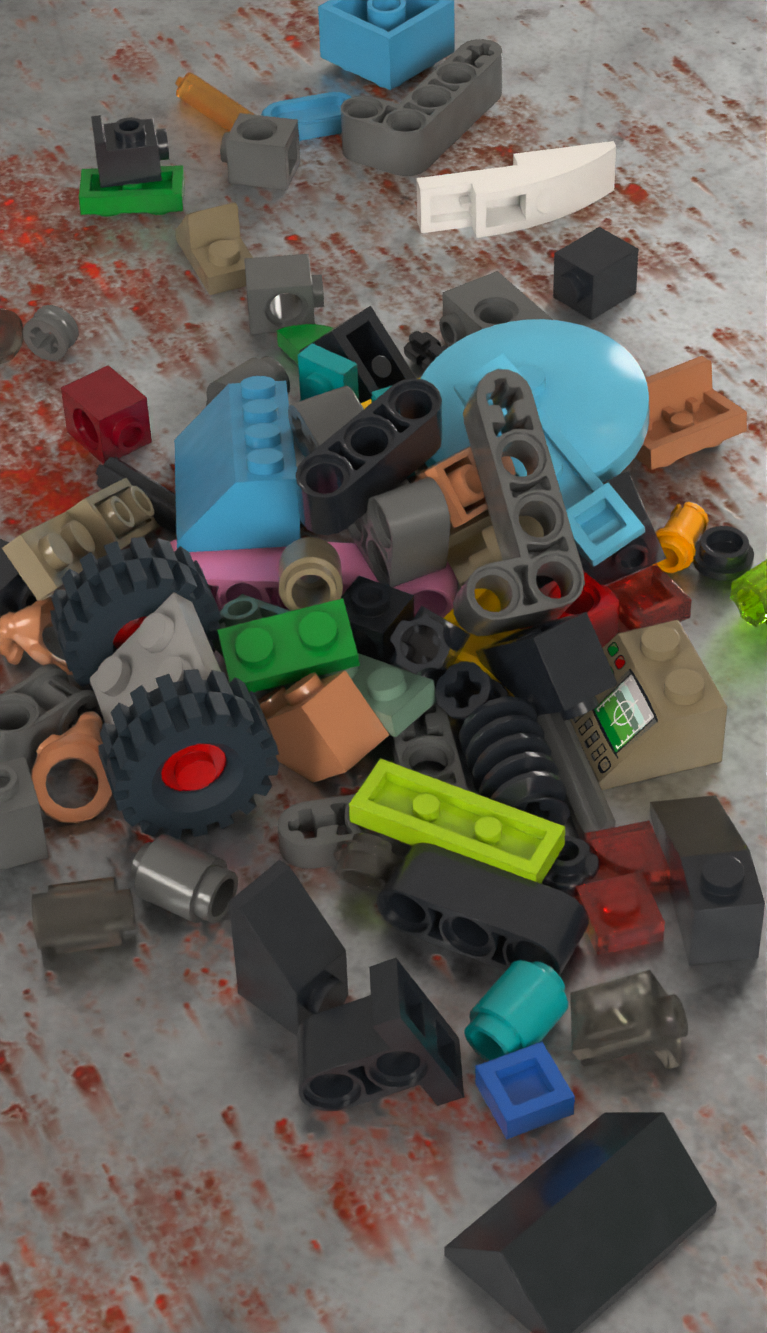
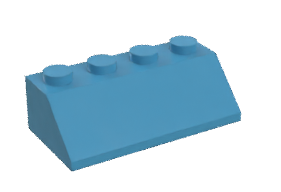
[174,376,301,552]

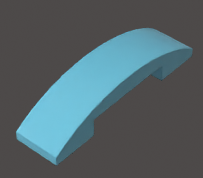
[453,352,645,567]

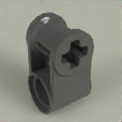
[0,664,103,775]

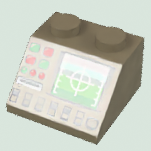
[570,620,727,790]

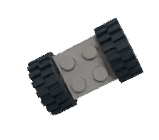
[50,537,279,839]

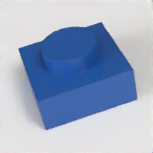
[475,1042,575,1140]

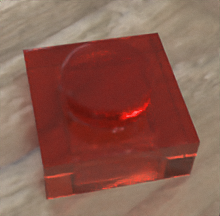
[606,564,692,631]
[575,871,665,956]

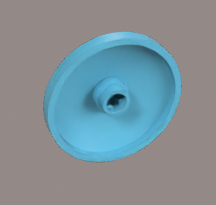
[420,319,650,482]

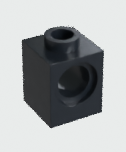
[340,576,414,668]

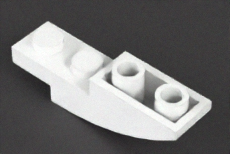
[416,141,616,238]

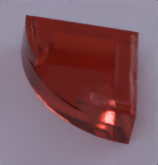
[584,820,670,887]

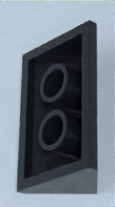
[444,1112,717,1333]

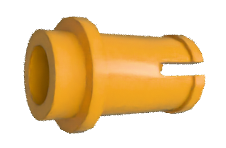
[653,502,709,573]

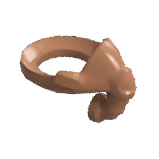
[0,597,73,675]
[31,712,113,824]

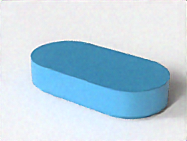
[261,92,351,141]

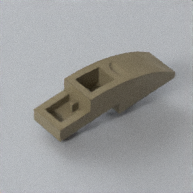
[2,477,160,601]

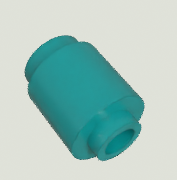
[464,960,569,1061]

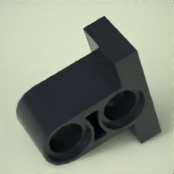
[297,958,464,1111]

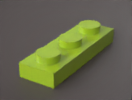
[349,758,566,883]

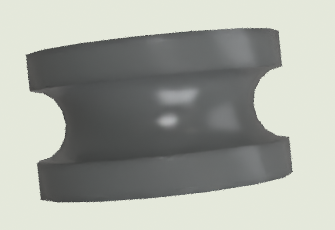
[22,305,79,361]

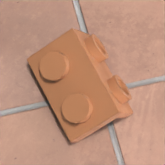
[635,356,747,470]

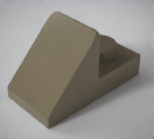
[175,202,253,295]

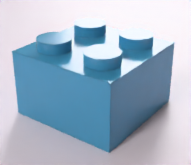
[318,0,455,90]

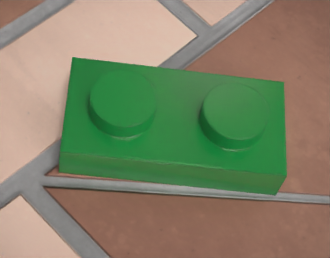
[79,165,185,217]
[217,598,360,692]

